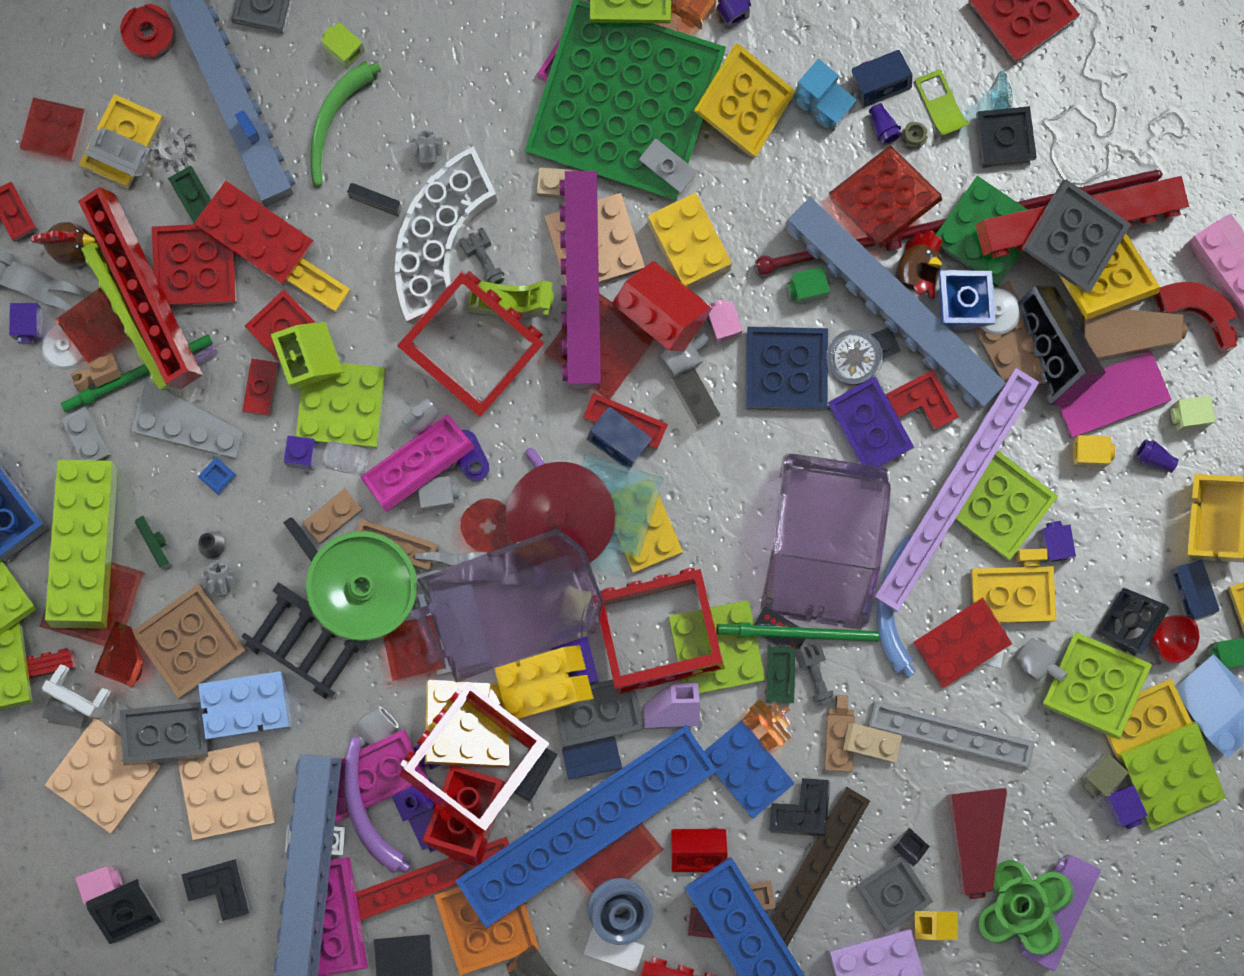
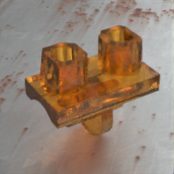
[743,699,792,751]

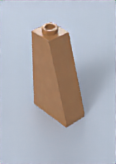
[1080,309,1187,361]

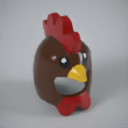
[31,222,98,267]
[895,230,942,299]

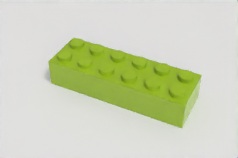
[45,460,118,629]

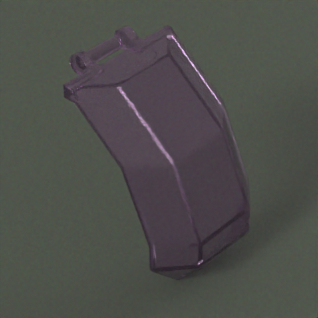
[410,528,604,682]

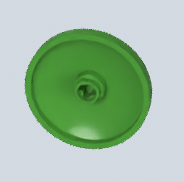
[306,531,417,642]

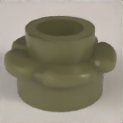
[902,122,928,148]

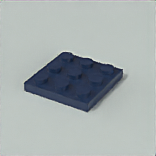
[746,326,828,410]

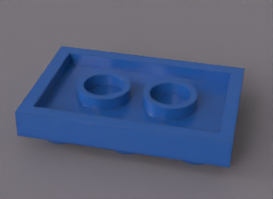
[704,720,795,819]

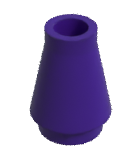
[869,103,902,145]
[1136,439,1179,473]

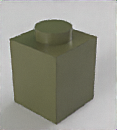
[1081,753,1129,797]

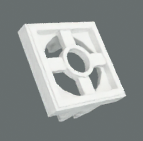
[42,664,111,719]

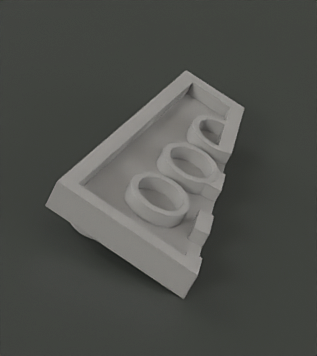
[131,380,244,459]

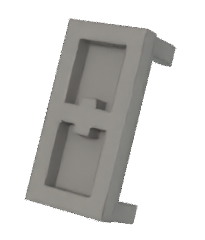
[85,127,152,176]

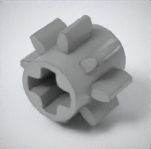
[411,130,443,163]
[201,562,237,596]

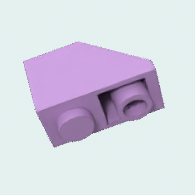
[644,683,700,728]

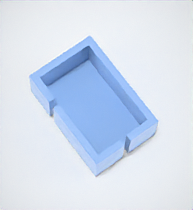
[198,671,292,740]

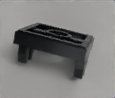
[1096,587,1169,656]

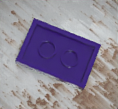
[828,376,915,474]

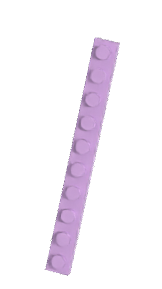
[874,368,1039,612]

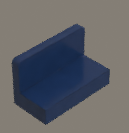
[852,50,913,107]
[587,407,651,471]
[1171,560,1220,619]
[562,736,622,780]

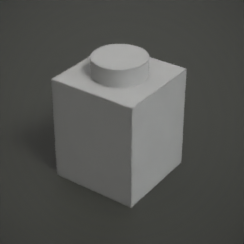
[418,476,459,511]

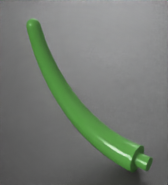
[310,61,382,187]

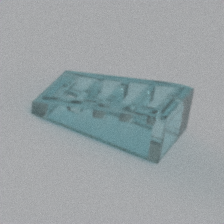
[991,71,1013,110]

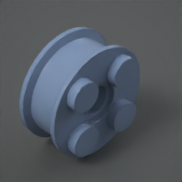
[588,878,653,945]

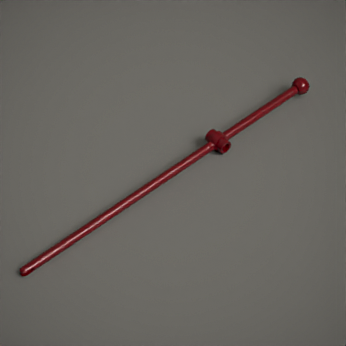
[755,170,1163,276]

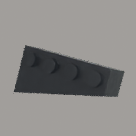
[1018,286,1106,405]

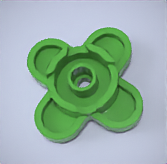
[979,860,1074,956]

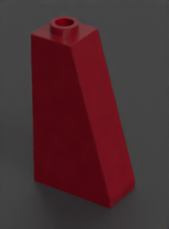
[948,788,1007,899]

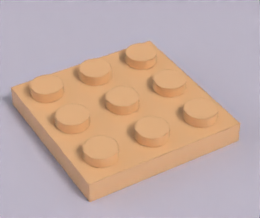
[545,193,645,284]
[45,718,162,834]
[178,741,276,840]

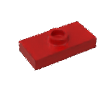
[242,358,279,416]

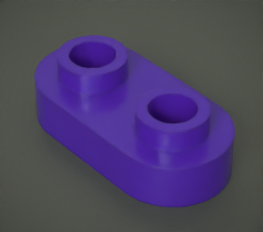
[457,430,490,482]

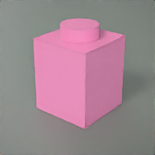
[707,300,743,344]
[75,866,122,904]

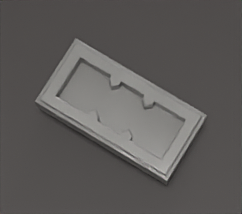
[639,138,698,193]

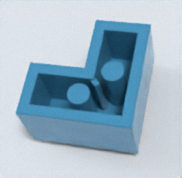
[794,58,857,131]

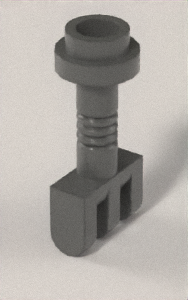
[459,227,505,284]
[795,643,835,706]

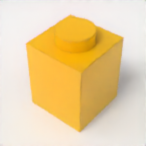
[1073,435,1115,467]
[915,911,958,940]

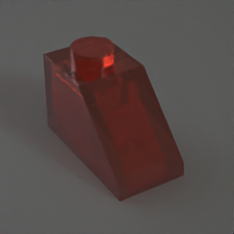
[94,621,144,687]

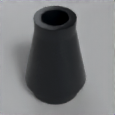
[198,531,225,558]

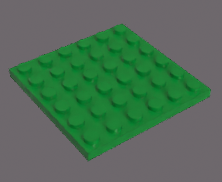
[524,0,726,201]

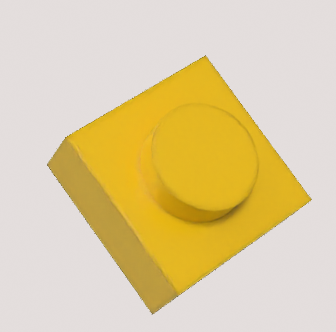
[1015,549,1048,567]

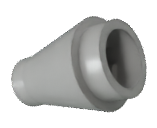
[42,697,85,728]

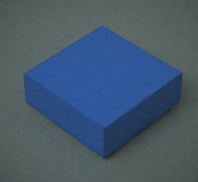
[235,110,260,145]
[198,457,237,495]

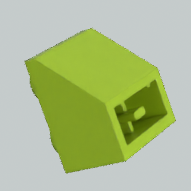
[271,322,344,391]

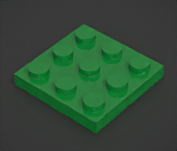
[936,175,1027,287]

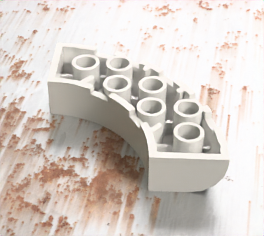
[395,146,497,324]

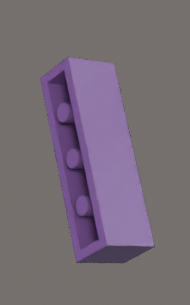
[1019,855,1101,971]

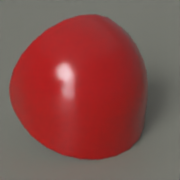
[1151,615,1200,663]

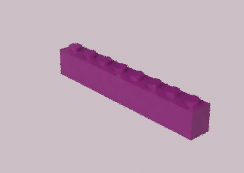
[559,171,601,389]

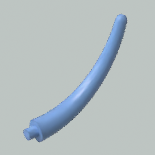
[877,535,916,678]

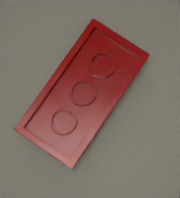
[194,181,314,286]

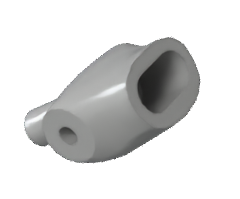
[660,333,710,378]
[402,398,438,434]
[1016,638,1068,682]
[354,706,399,749]

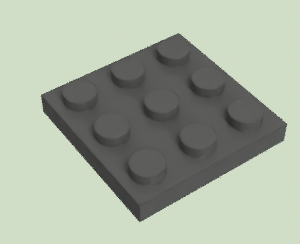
[1022,179,1131,293]

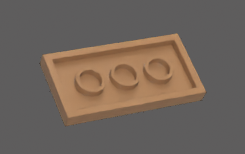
[973,281,1043,388]

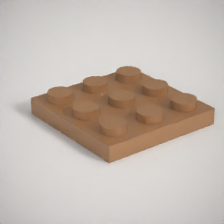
[131,584,247,699]

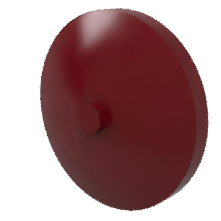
[506,462,616,572]

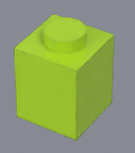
[321,22,365,69]

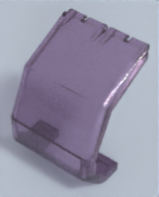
[760,454,891,630]

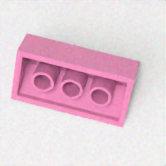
[1187,214,1244,324]

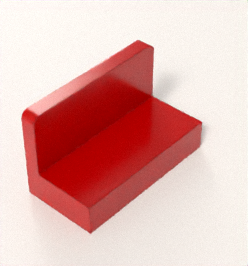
[671,829,728,872]

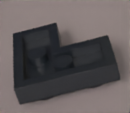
[769,778,831,836]
[181,859,251,921]

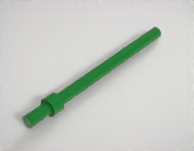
[60,334,213,413]
[716,622,879,642]

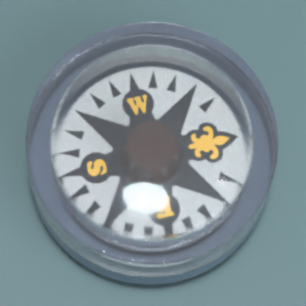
[826,330,883,384]

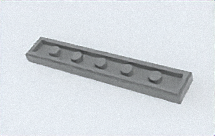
[868,701,1035,769]

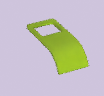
[915,69,970,135]

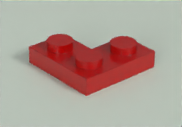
[0,181,38,242]
[886,370,959,430]

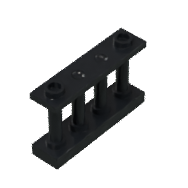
[241,582,372,699]

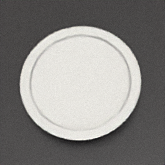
[980,287,1021,335]
[41,322,90,370]

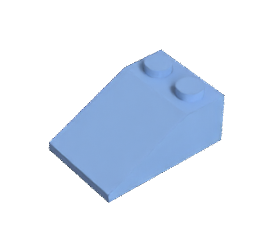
[1176,654,1244,758]

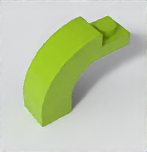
[468,280,554,318]

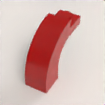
[1153,282,1238,354]

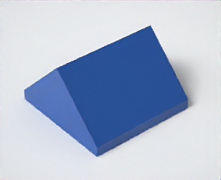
[939,270,996,331]

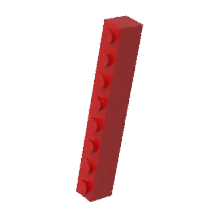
[975,175,1190,258]
[78,187,203,389]

